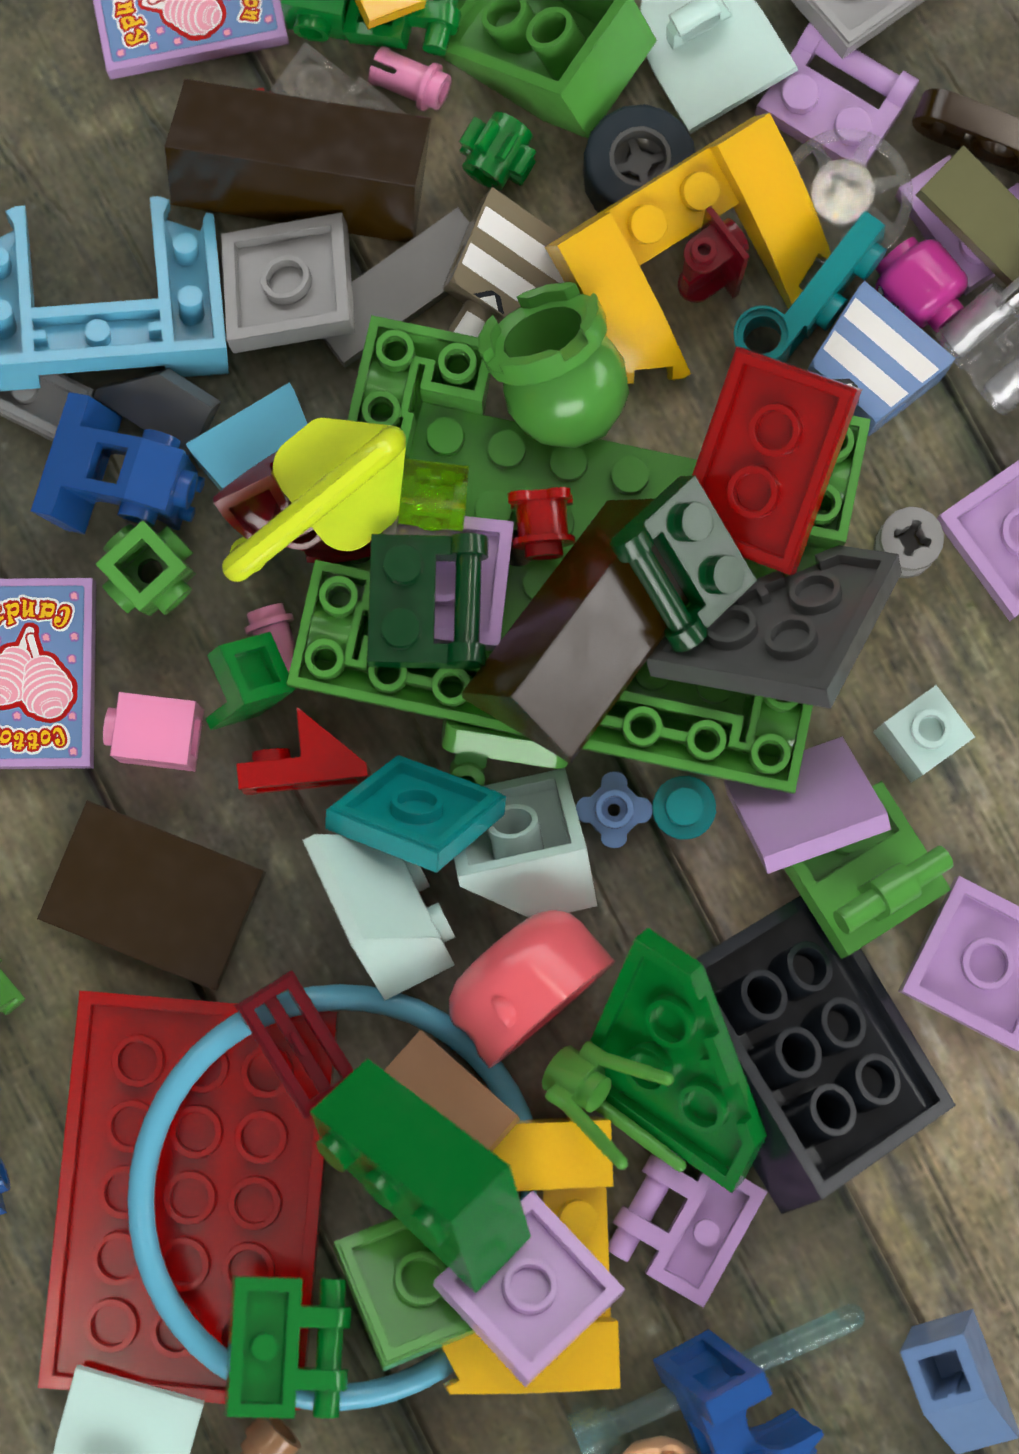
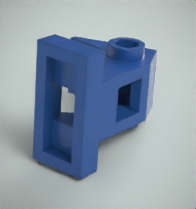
[31,392,205,534]
[653,1329,824,1454]

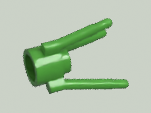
[542,1041,686,1172]

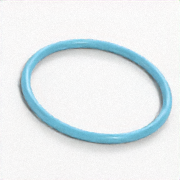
[127,984,537,1411]

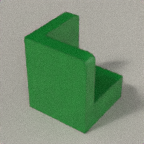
[205,631,296,730]

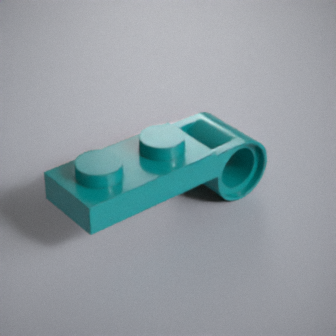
[733,210,887,363]

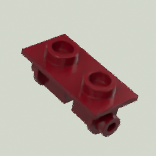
[677,206,749,303]

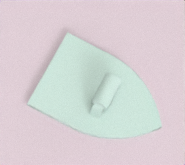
[640,0,798,134]
[53,1364,205,1454]

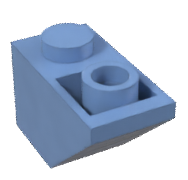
[900,1309,1019,1454]

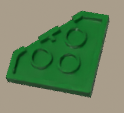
[590,928,767,1193]

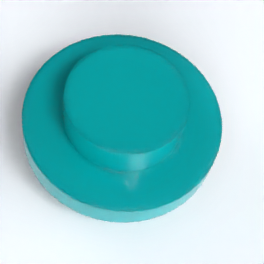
[652,776,716,840]

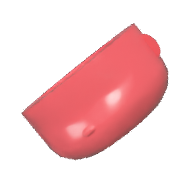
[449,910,615,1068]

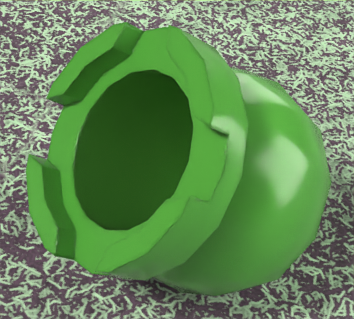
[478,282,629,449]

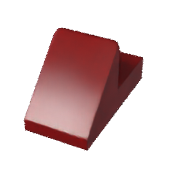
[236,707,371,795]

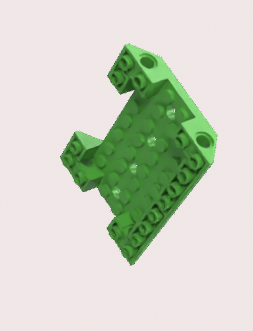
[287,315,871,794]

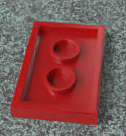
[692,347,862,575]

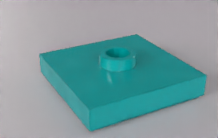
[325,755,506,873]

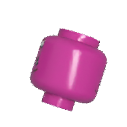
[875,237,968,332]

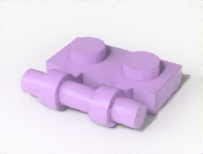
[608,1151,767,1308]

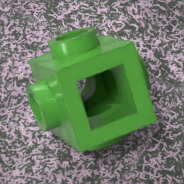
[96,520,196,616]

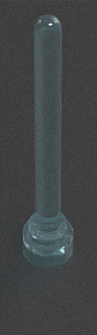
[567,1304,865,1454]

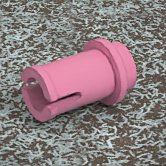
[368,46,451,111]
[244,603,296,673]

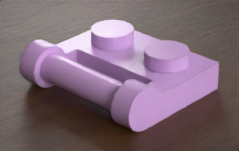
[755,23,920,178]

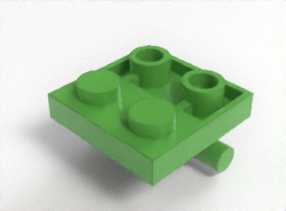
[784,781,954,959]

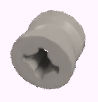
[874,507,944,578]

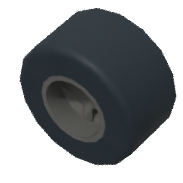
[583,104,695,213]

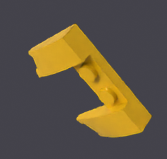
[545,113,831,384]
[442,1116,621,1394]

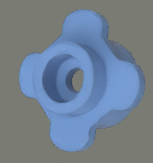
[576,772,652,849]

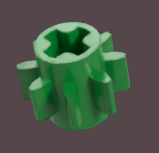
[459,111,536,191]

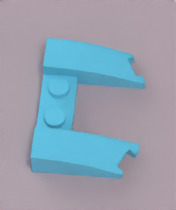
[0,196,229,391]

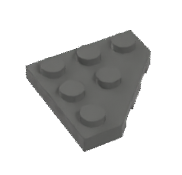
[646,545,902,709]

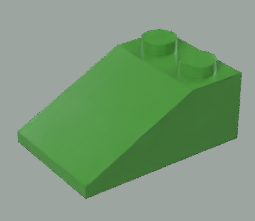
[440,0,657,139]

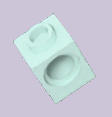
[873,685,975,782]

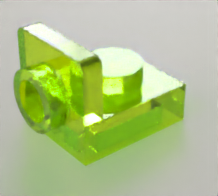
[398,458,469,531]

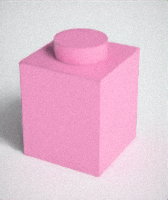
[103,692,204,772]

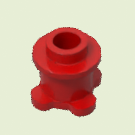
[507,487,575,561]

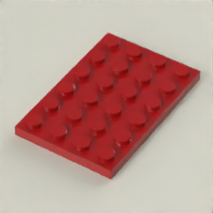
[38,990,339,1411]

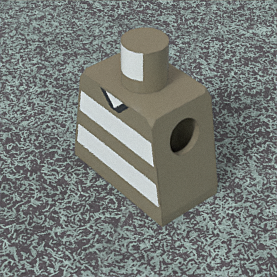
[443,187,564,337]

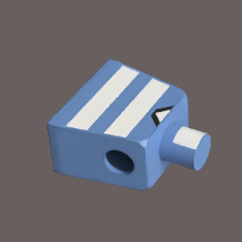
[808,280,956,436]

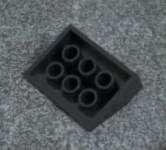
[694,895,956,1214]

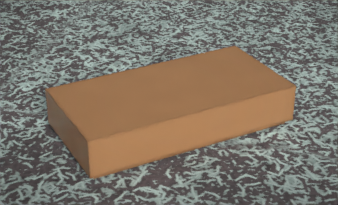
[384,1029,520,1152]

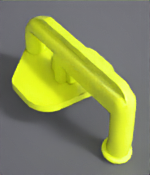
[222,417,406,582]

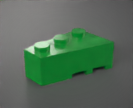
[310,1058,531,1293]

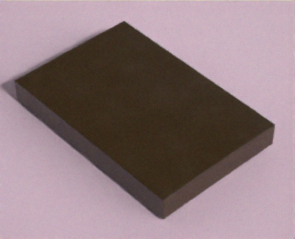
[37,800,266,991]

